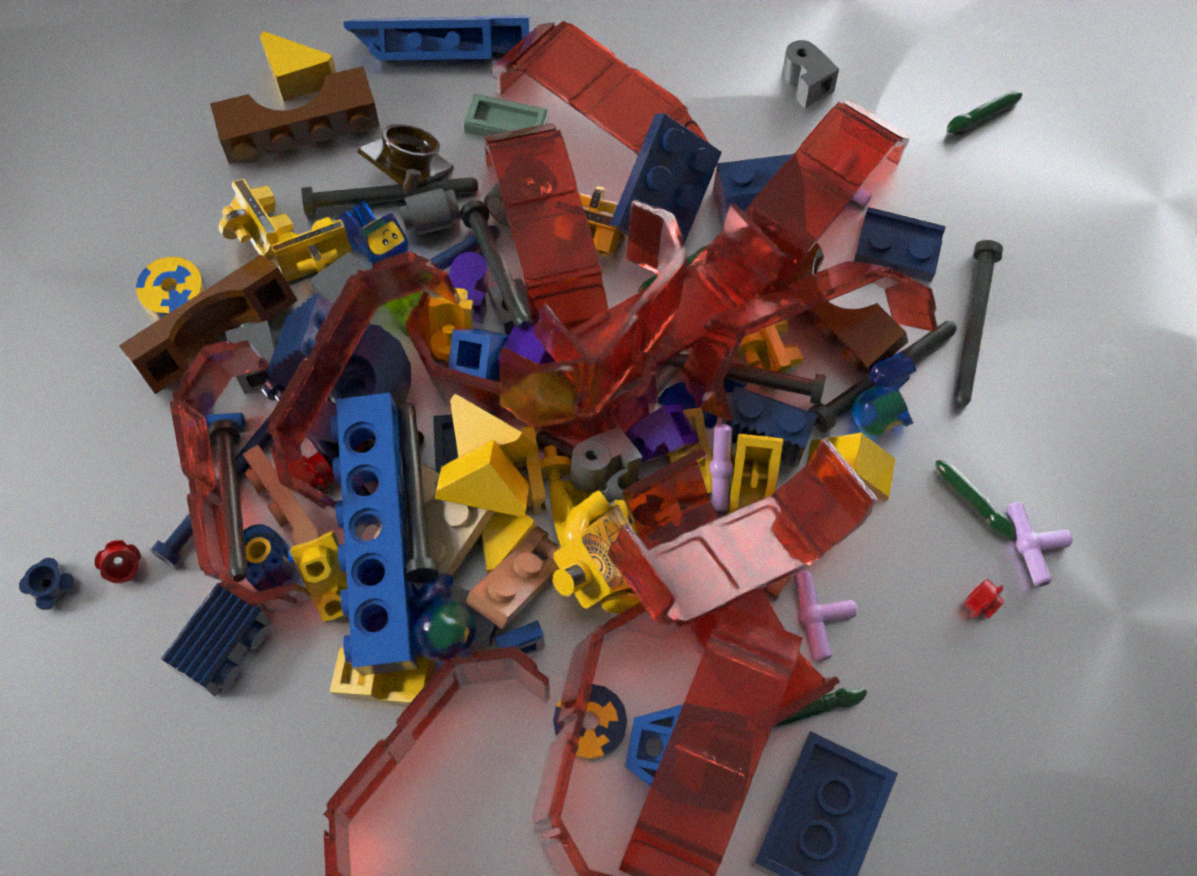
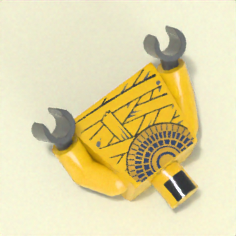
[553,469,697,617]

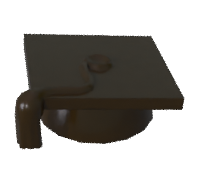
[357,124,454,194]

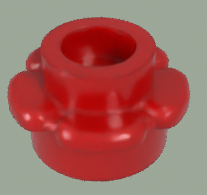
[299,451,335,492]
[94,540,141,583]
[962,578,1005,619]

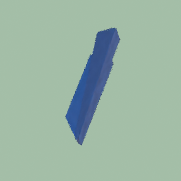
[343,15,531,60]

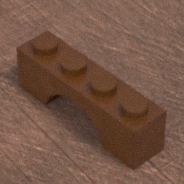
[210,66,380,164]
[756,218,909,374]
[119,254,298,394]

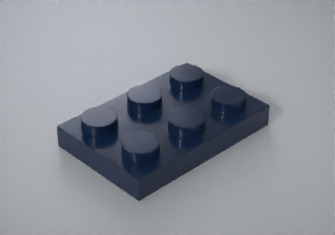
[609,113,722,261]
[752,731,898,876]

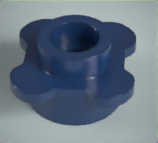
[19,557,75,610]

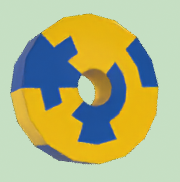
[136,256,206,319]

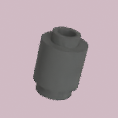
[399,188,461,236]

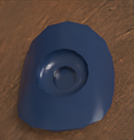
[297,323,411,445]

